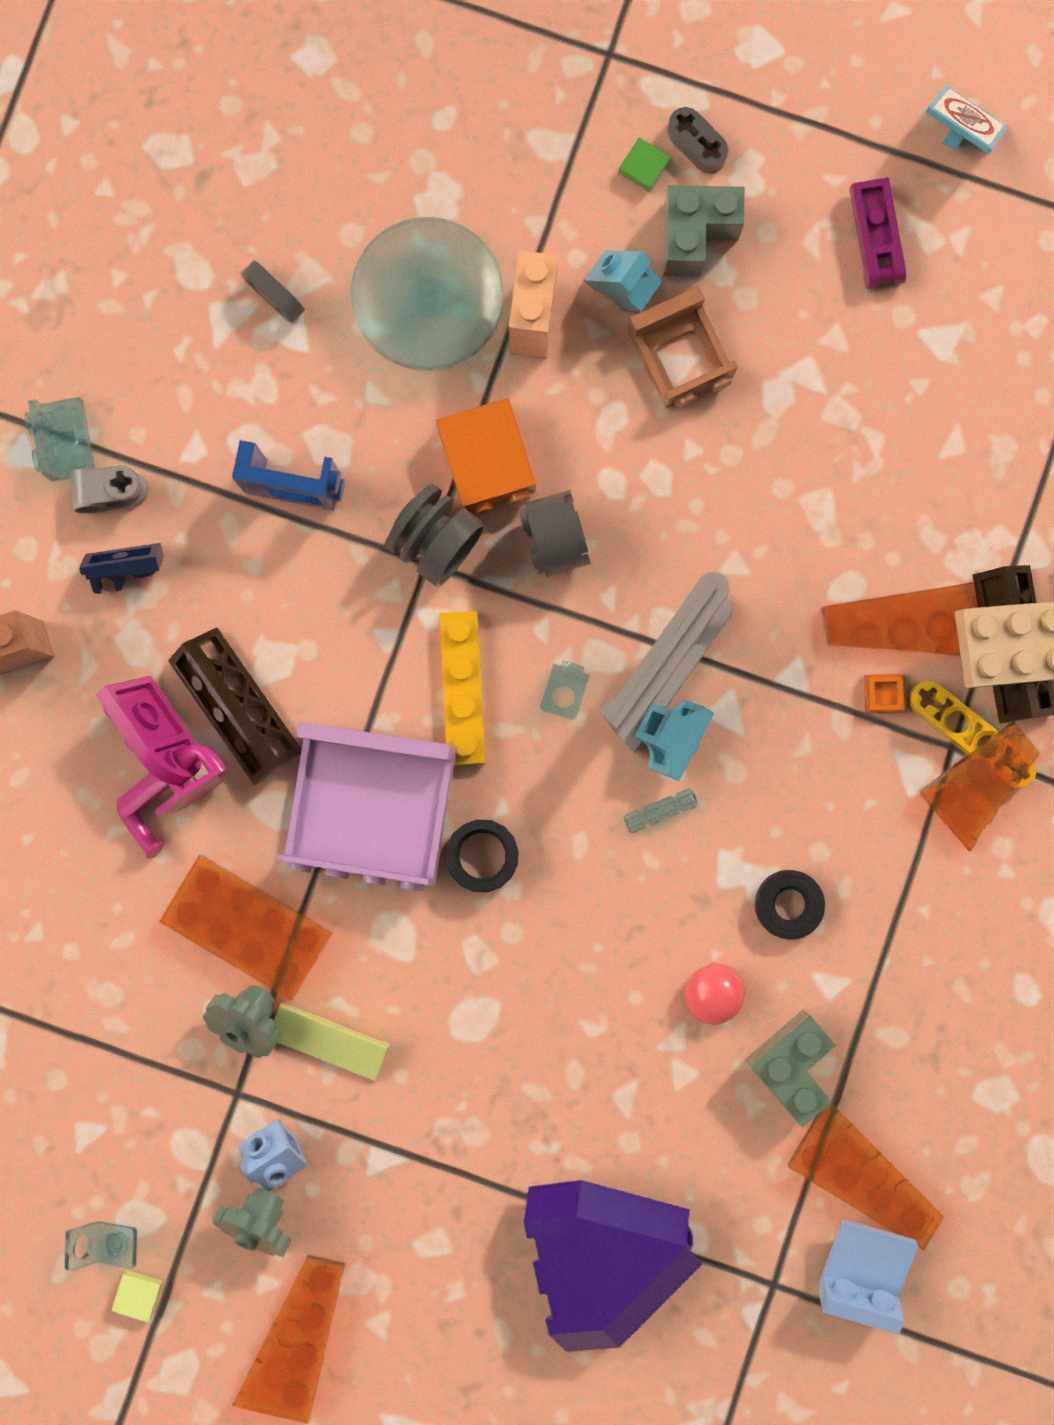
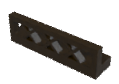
[972,565,1054,724]
[168,627,302,785]

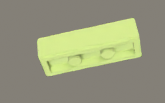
[274,1002,390,1081]

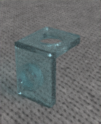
[540,660,590,720]
[64,1221,137,1271]

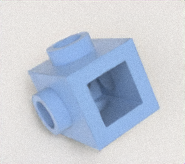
[238,1119,307,1191]

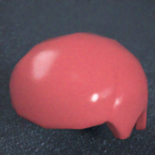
[684,963,746,1025]

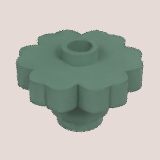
[203,985,280,1058]
[212,1187,291,1257]

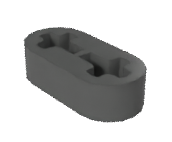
[667,107,728,173]
[240,260,305,324]

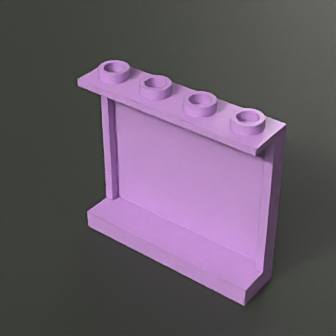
[277,722,457,891]

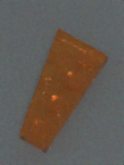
[787,1103,944,1250]
[232,1254,346,1424]

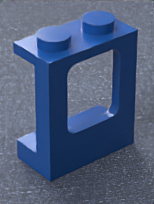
[232,440,345,511]

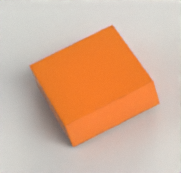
[864,674,906,713]

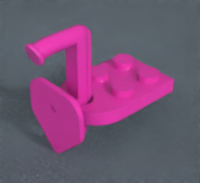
[95,675,228,859]

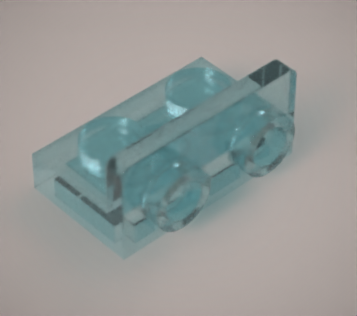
[25,397,95,482]

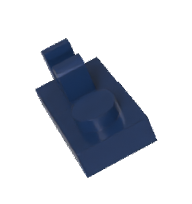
[79,543,164,594]

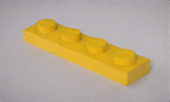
[439,611,486,765]

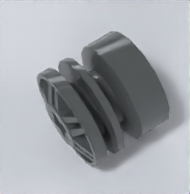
[384,483,486,587]

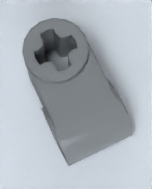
[70,465,148,513]

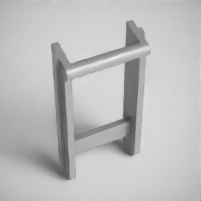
[600,572,733,754]

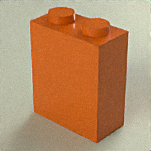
[436,398,536,516]

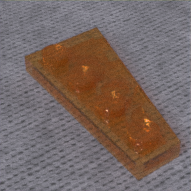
[821,582,978,656]

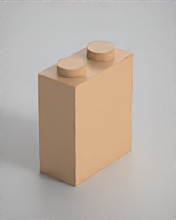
[509,250,558,358]

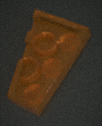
[920,721,1040,852]

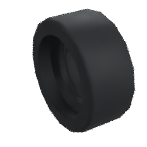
[446,819,519,893]

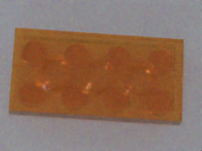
[159,855,333,1001]

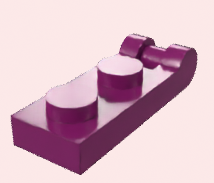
[849,177,906,289]

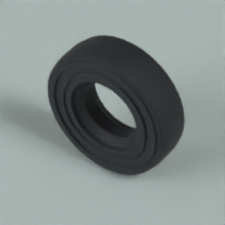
[755,870,825,940]

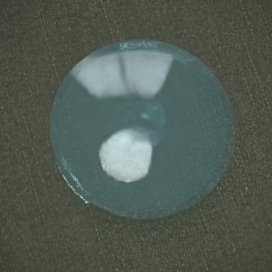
[351,217,503,371]

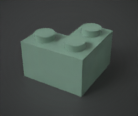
[663,185,745,276]
[745,1010,836,1128]

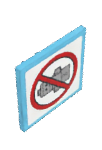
[925,85,1008,154]

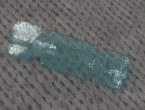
[624,789,698,833]

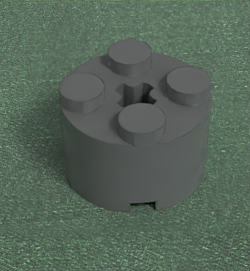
[519,490,591,577]

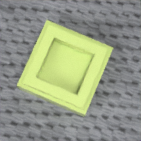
[111,1269,163,1323]

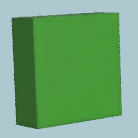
[618,137,671,192]

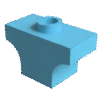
[584,250,663,312]
[634,700,714,781]

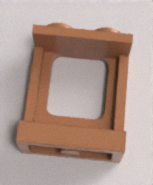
[627,286,738,408]

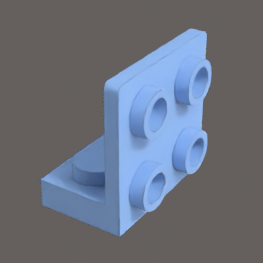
[818,1220,918,1334]

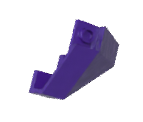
[524,1180,702,1352]

